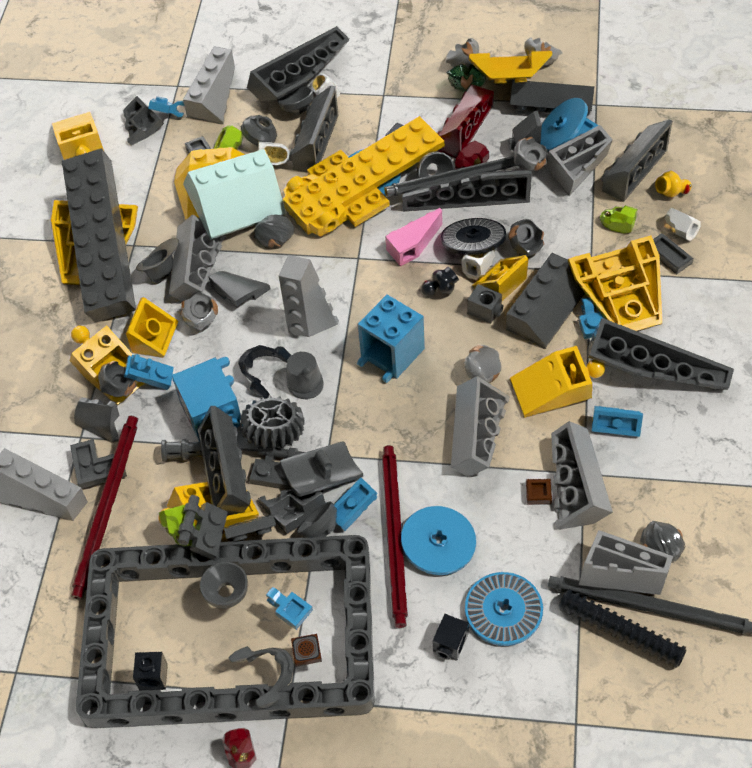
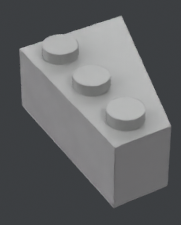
[545,125,613,196]
[579,530,673,595]

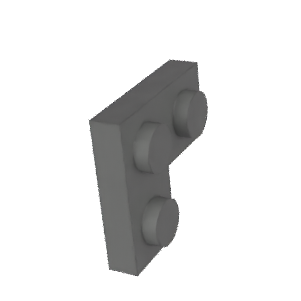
[70,439,127,489]

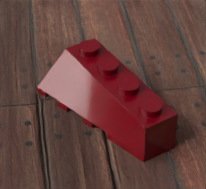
[437,84,494,158]

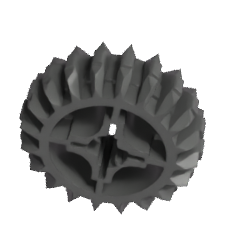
[240,396,305,450]

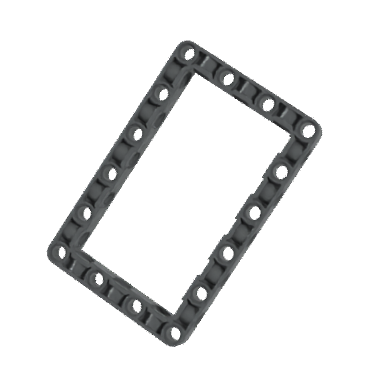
[76,535,375,728]

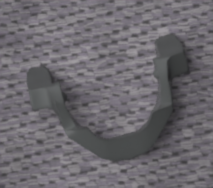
[228,646,294,708]

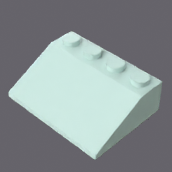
[183,149,286,240]

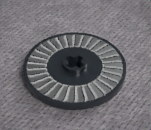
[441,218,506,255]

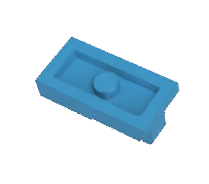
[124,354,174,390]
[592,406,643,437]
[334,478,378,531]

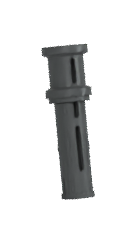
[161,439,203,461]

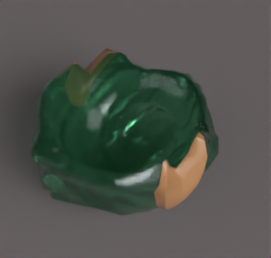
[446,64,486,92]

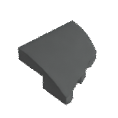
[123,96,164,145]
[208,271,271,307]
[74,397,120,442]
[258,489,326,533]

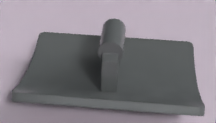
[280,441,364,497]

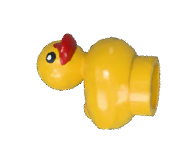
[655,171,692,197]

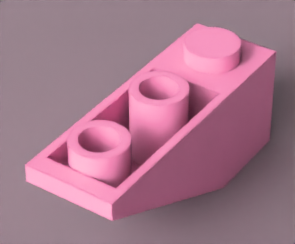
[385,208,442,267]

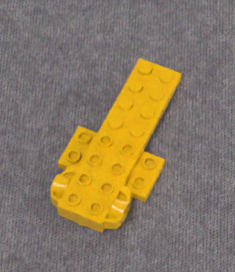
[283,116,445,236]

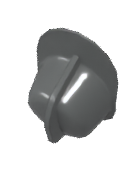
[136,238,180,283]

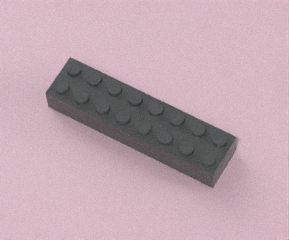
[62,148,136,323]

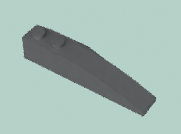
[247,26,350,101]
[402,169,532,212]
[588,318,734,390]

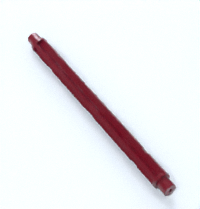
[71,415,139,600]
[382,445,408,628]

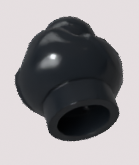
[421,267,459,296]

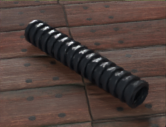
[559,589,687,668]

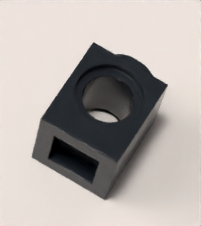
[432,613,469,660]
[133,652,168,691]

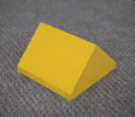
[472,255,528,301]
[126,297,178,358]

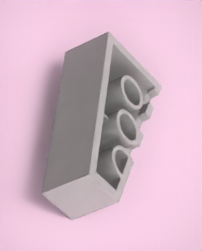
[183,46,235,124]
[169,215,227,301]
[279,255,339,337]
[451,376,510,477]
[551,421,613,530]
[0,448,88,521]

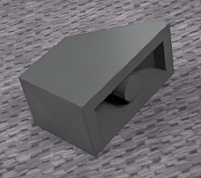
[509,111,542,151]

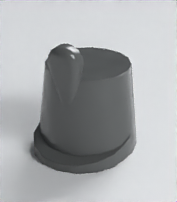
[286,351,324,400]

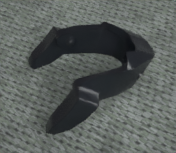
[238,345,291,398]

